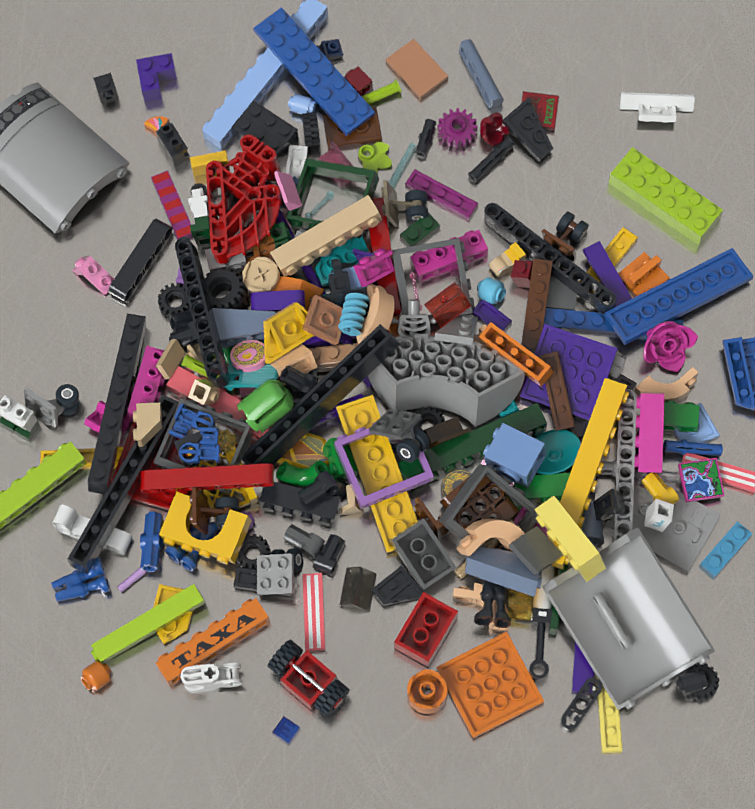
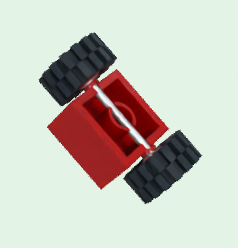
[267,639,350,717]

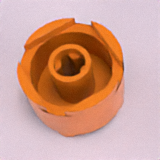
[407,669,447,714]

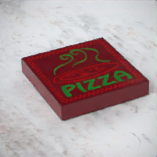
[521,91,559,131]

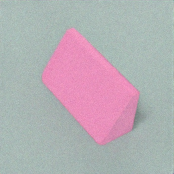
[274,171,302,211]

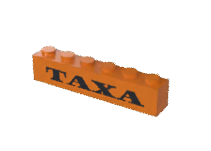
[155,598,270,686]

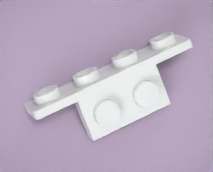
[620,92,695,123]

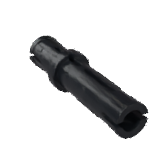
[468,136,515,182]

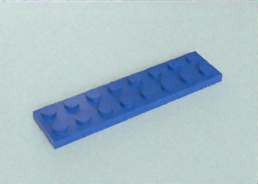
[253,7,375,136]
[605,248,753,345]

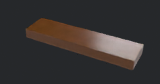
[539,351,575,431]

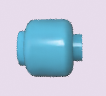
[477,277,506,304]

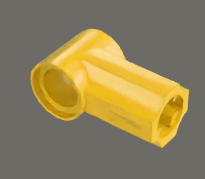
[641,472,679,505]

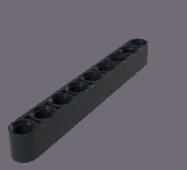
[484,203,616,315]
[175,237,230,388]

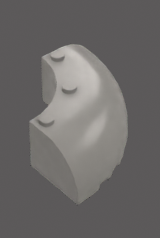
[368,334,525,427]

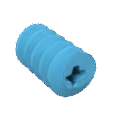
[338,293,369,336]

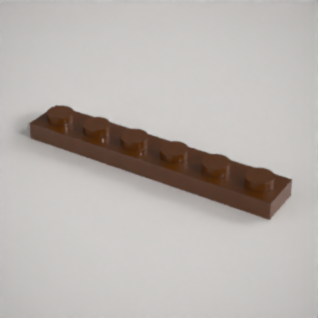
[521,259,552,354]

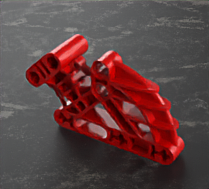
[206,135,283,264]

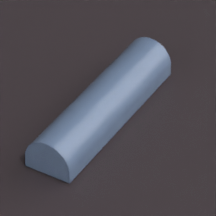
[459,39,504,110]

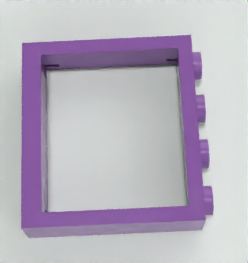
[334,423,434,509]

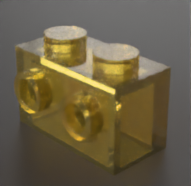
[508,589,533,621]

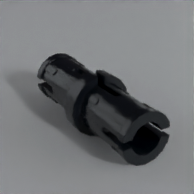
[415,119,437,157]

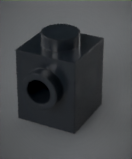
[93,73,119,103]

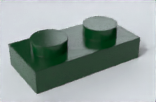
[400,212,440,247]

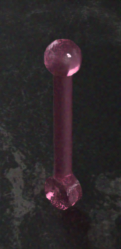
[409,272,422,311]

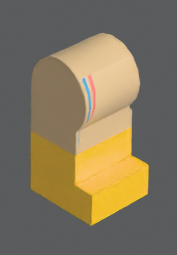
[488,242,526,278]

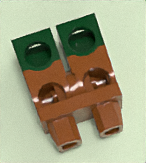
[246,222,292,263]

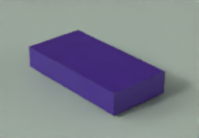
[471,300,512,332]

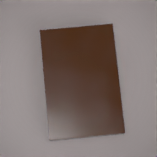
[322,107,382,150]

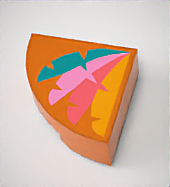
[144,116,170,133]

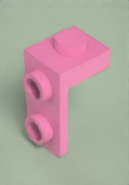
[72,256,114,295]

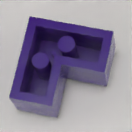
[136,53,177,102]

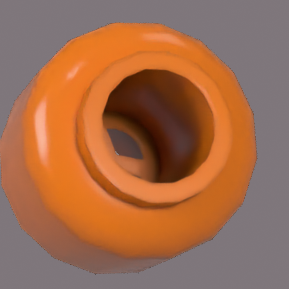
[81,661,111,691]

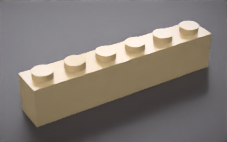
[270,195,382,277]

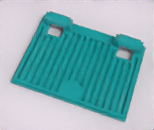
[225,340,278,391]

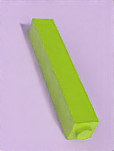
[91,584,206,664]

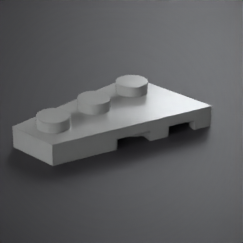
[434,314,478,345]

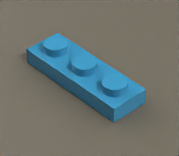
[699,521,753,578]

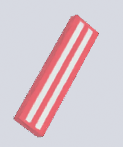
[682,453,755,493]
[302,573,325,652]

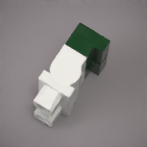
[188,188,211,246]
[0,395,40,441]

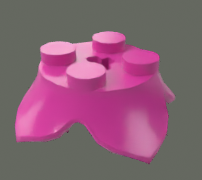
[643,321,698,372]

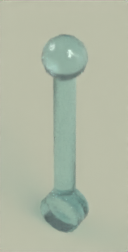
[305,191,334,219]

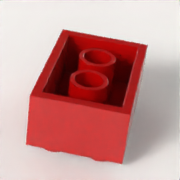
[394,592,458,667]

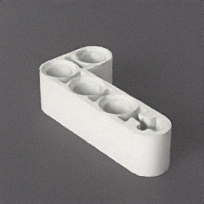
[52,505,133,555]

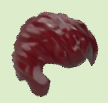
[480,112,509,145]

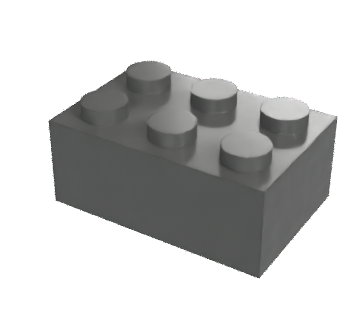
[389,518,456,590]

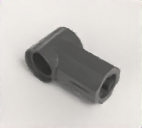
[283,524,325,559]

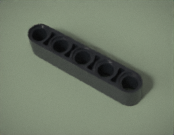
[108,218,173,302]

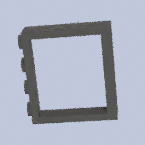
[392,238,475,325]
[153,399,254,493]
[438,464,539,552]

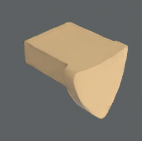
[339,485,363,515]

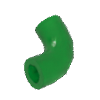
[276,461,330,487]

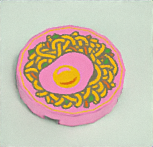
[230,340,265,372]

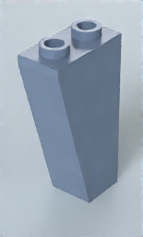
[206,308,276,349]
[465,547,542,596]

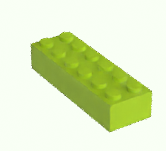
[609,147,723,246]

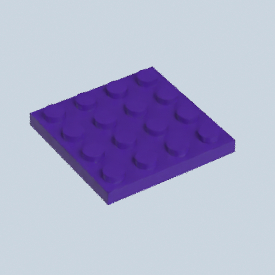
[520,324,618,420]

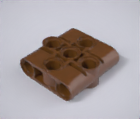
[440,475,521,543]

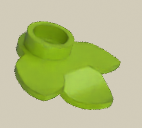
[358,142,392,173]

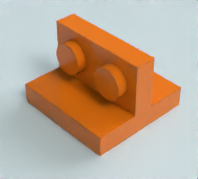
[618,252,670,297]

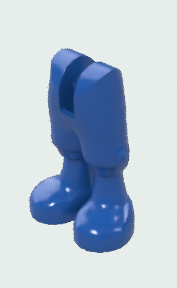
[165,518,219,572]
[51,557,110,602]

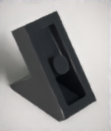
[593,489,626,520]

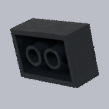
[231,100,299,162]

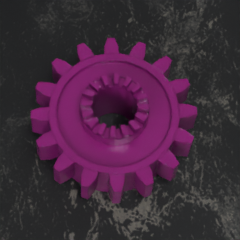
[437,108,478,148]

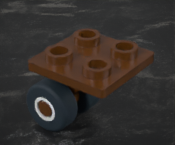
[541,211,589,258]
[190,487,239,534]

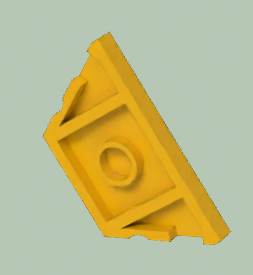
[263,302,314,364]

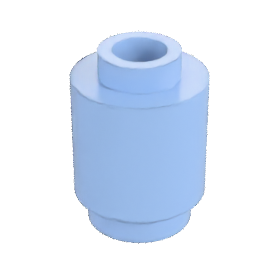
[288,94,316,114]

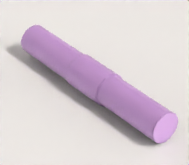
[117,558,161,593]

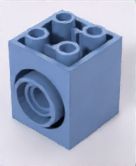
[483,423,546,488]

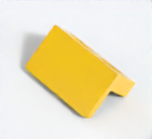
[190,150,230,177]

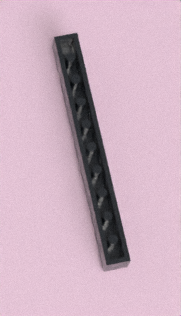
[87,313,146,494]
[242,324,401,465]
[67,394,179,575]

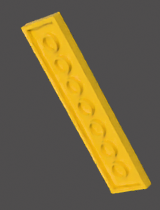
[336,395,417,553]

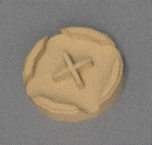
[242,257,280,292]

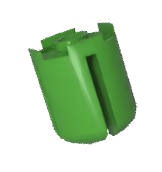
[237,379,294,434]

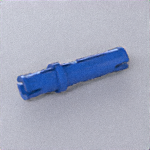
[663,439,723,456]

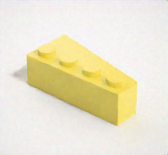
[535,496,606,582]

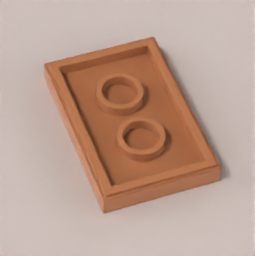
[386,39,448,100]

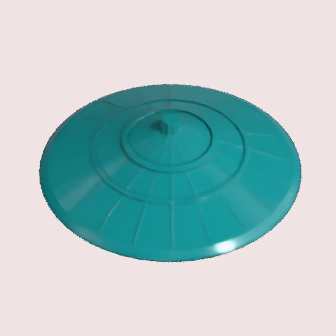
[535,429,581,475]

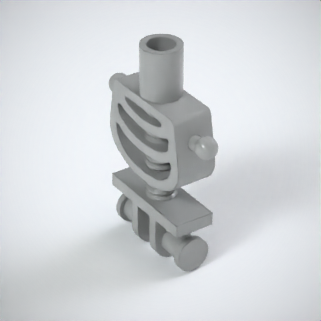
[391,299,437,338]

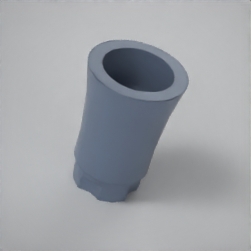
[580,502,604,547]

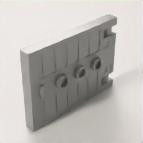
[604,469,721,574]

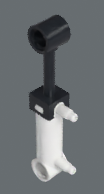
[516,565,555,683]

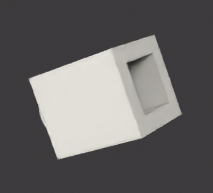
[644,499,674,532]

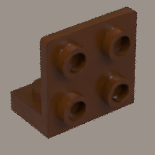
[414,496,457,540]

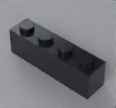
[259,482,341,526]

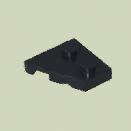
[371,565,424,606]

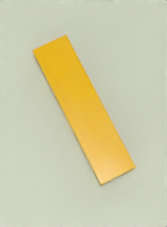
[578,227,638,293]

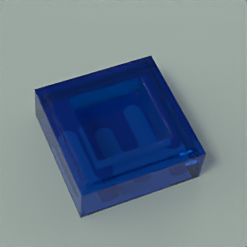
[272,716,300,745]

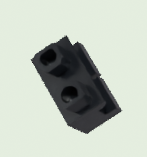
[156,123,190,167]

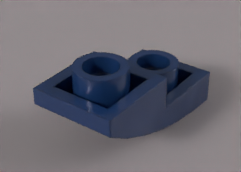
[316,39,344,61]

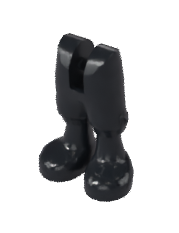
[474,580,511,628]

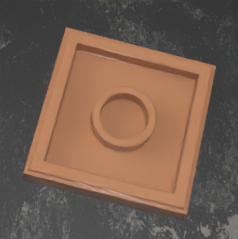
[302,295,343,345]

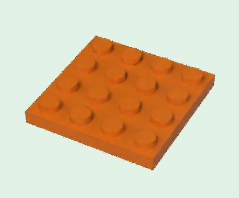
[436,632,544,739]

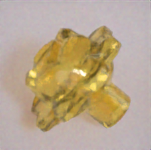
[218,429,237,453]

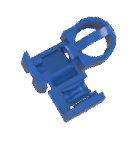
[168,404,215,439]
[179,427,221,464]

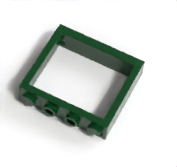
[286,158,379,239]

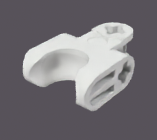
[181,663,243,693]

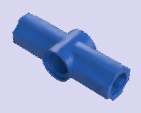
[140,512,164,572]

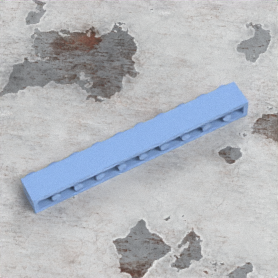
[202,0,328,150]

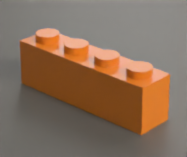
[479,322,553,387]

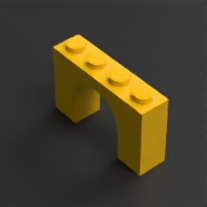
[159,492,252,564]

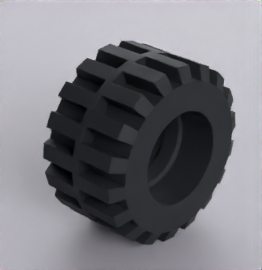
[198,268,249,310]

